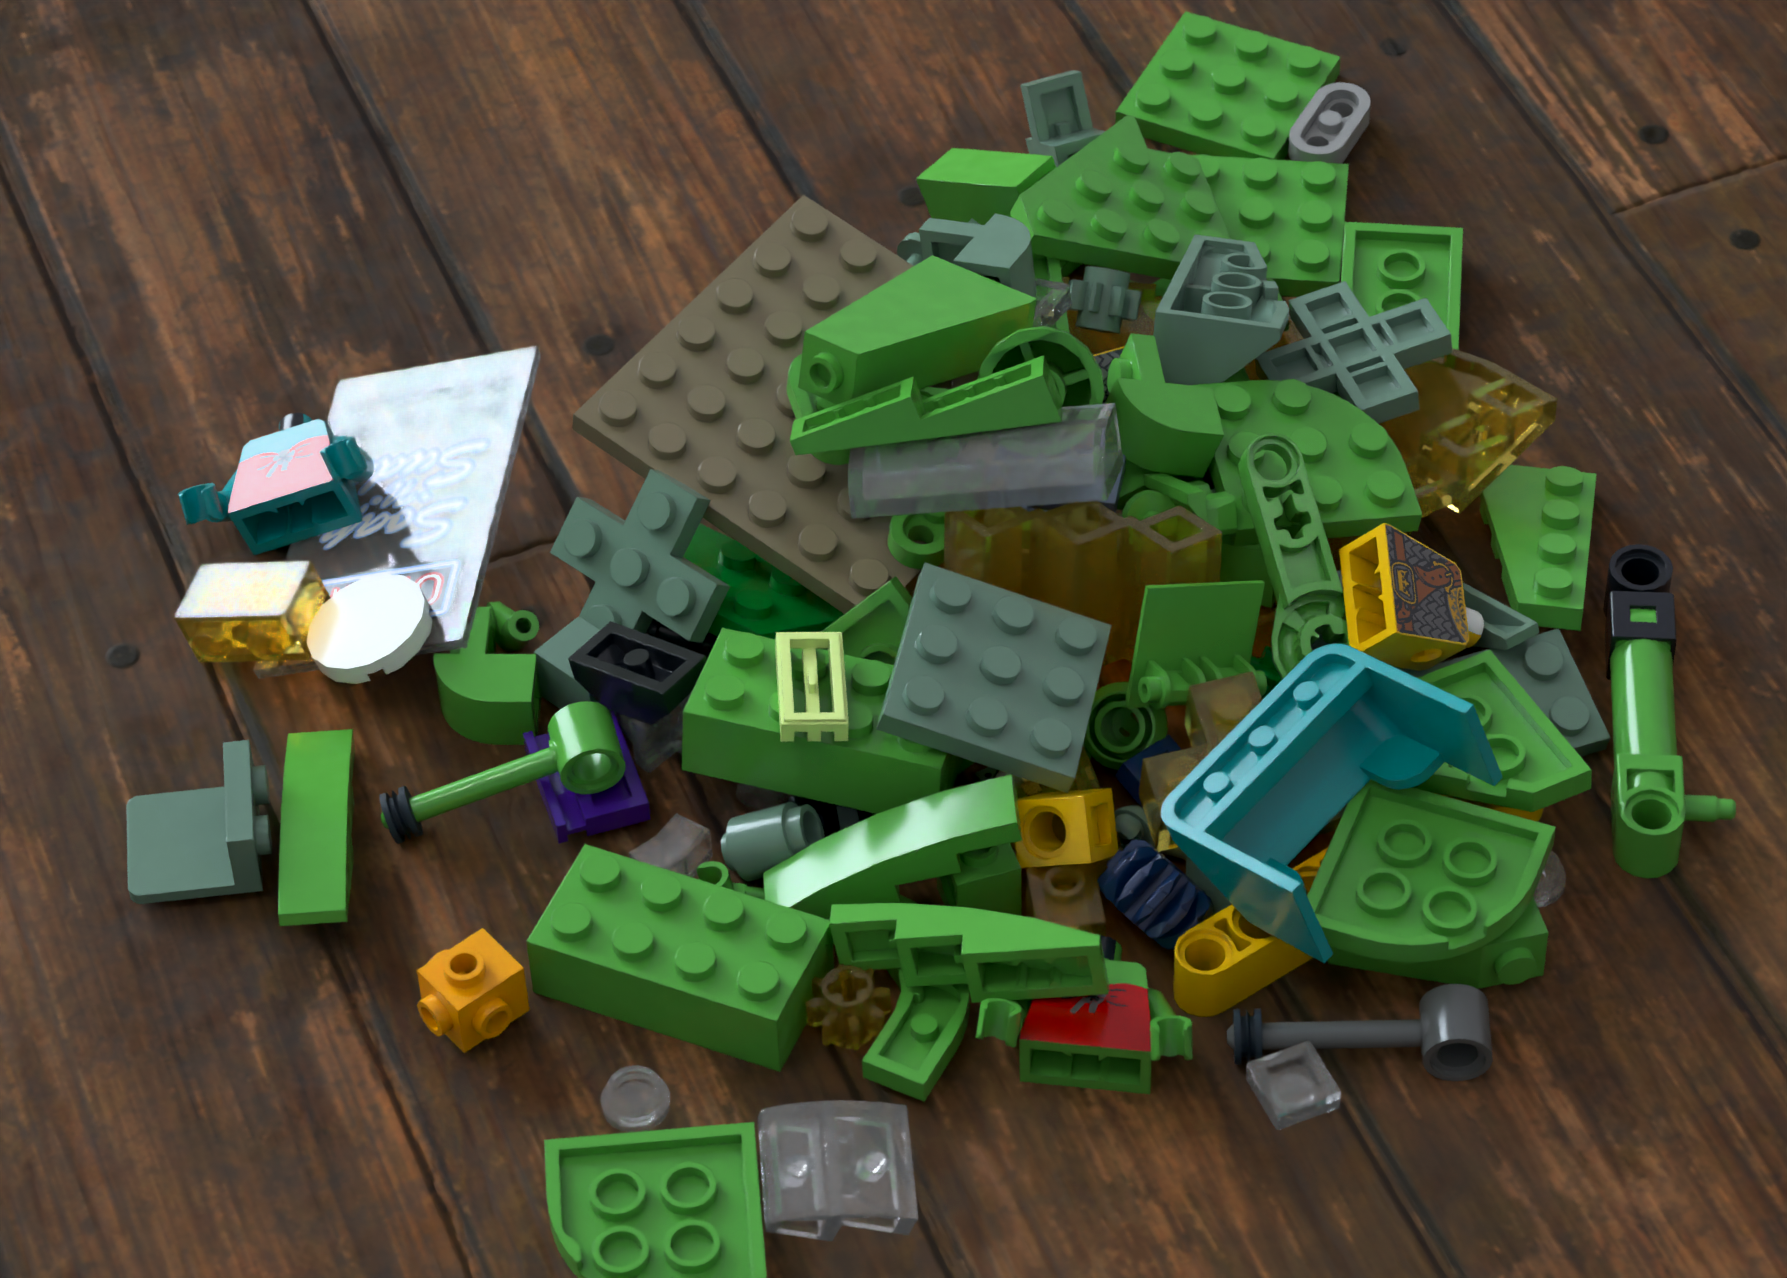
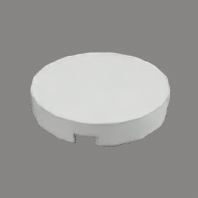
[307,574,433,684]

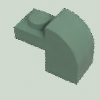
[1020,70,1105,167]
[919,213,1037,298]

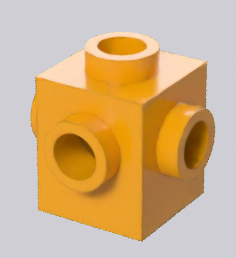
[417,928,530,1053]

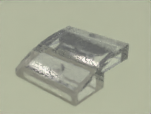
[757,1100,918,1241]

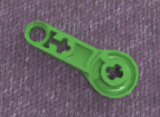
[1238,433,1349,680]

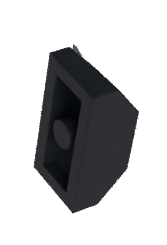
[568,621,707,725]

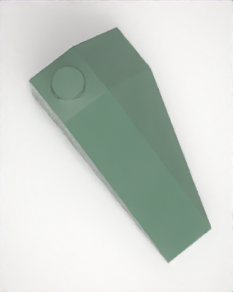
[1153,234,1289,385]

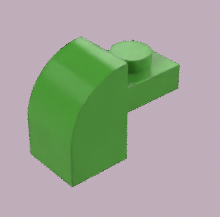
[1097,333,1224,477]
[434,607,542,745]

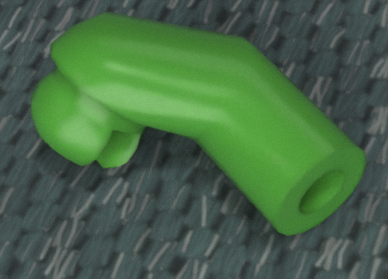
[487,602,539,652]

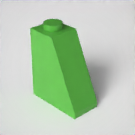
[916,148,1082,281]

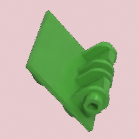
[1125,580,1267,709]

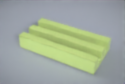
[775,632,849,742]

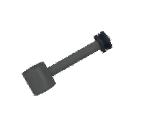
[1227,984,1493,1081]

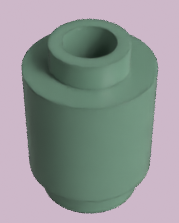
[721,802,825,881]

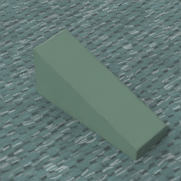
[1463,583,1539,650]

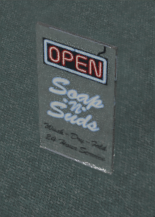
[253,346,541,679]

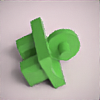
[1122,472,1238,557]

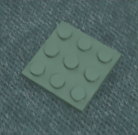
[877,563,1111,793]

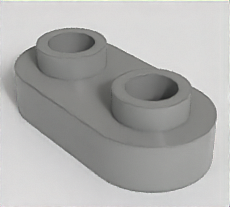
[1289,82,1371,164]

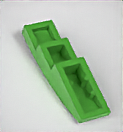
[278,729,355,926]
[763,774,1022,919]
[829,903,1109,1003]

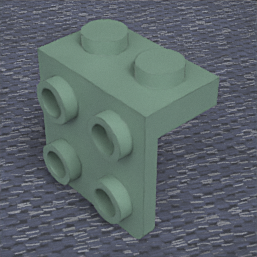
[126,740,272,904]

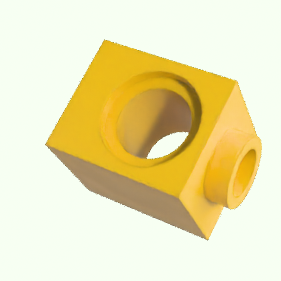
[1010,788,1119,868]

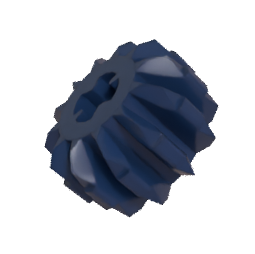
[1097,839,1214,950]

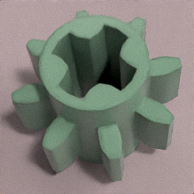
[1065,266,1142,335]

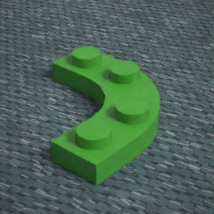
[827,895,970,1102]

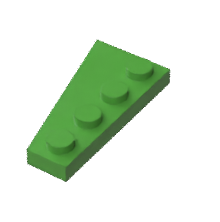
[1470,461,1597,631]

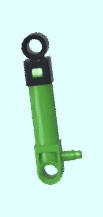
[1603,544,1736,878]

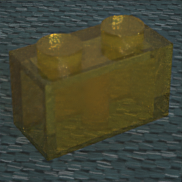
[174,561,331,662]

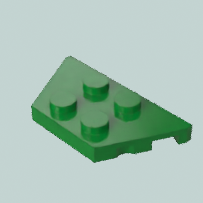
[683,523,844,639]

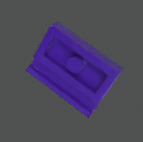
[523,710,651,844]

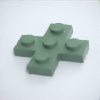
[1255,281,1452,424]
[550,469,730,643]

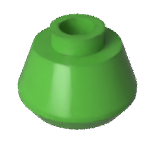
[1083,682,1168,770]

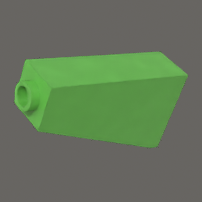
[798,255,1037,404]

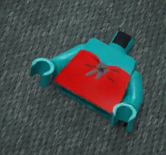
[178,413,375,555]

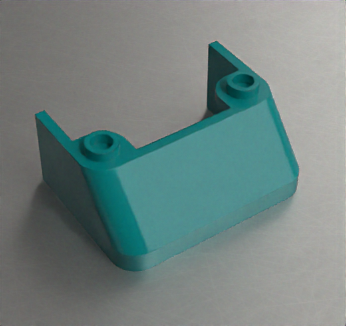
[1161,644,1503,963]

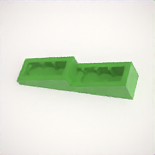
[790,355,1062,455]

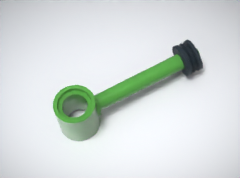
[379,701,625,844]

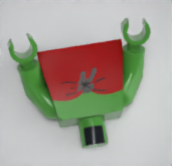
[976,936,1193,1094]

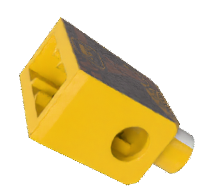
[1339,523,1484,671]

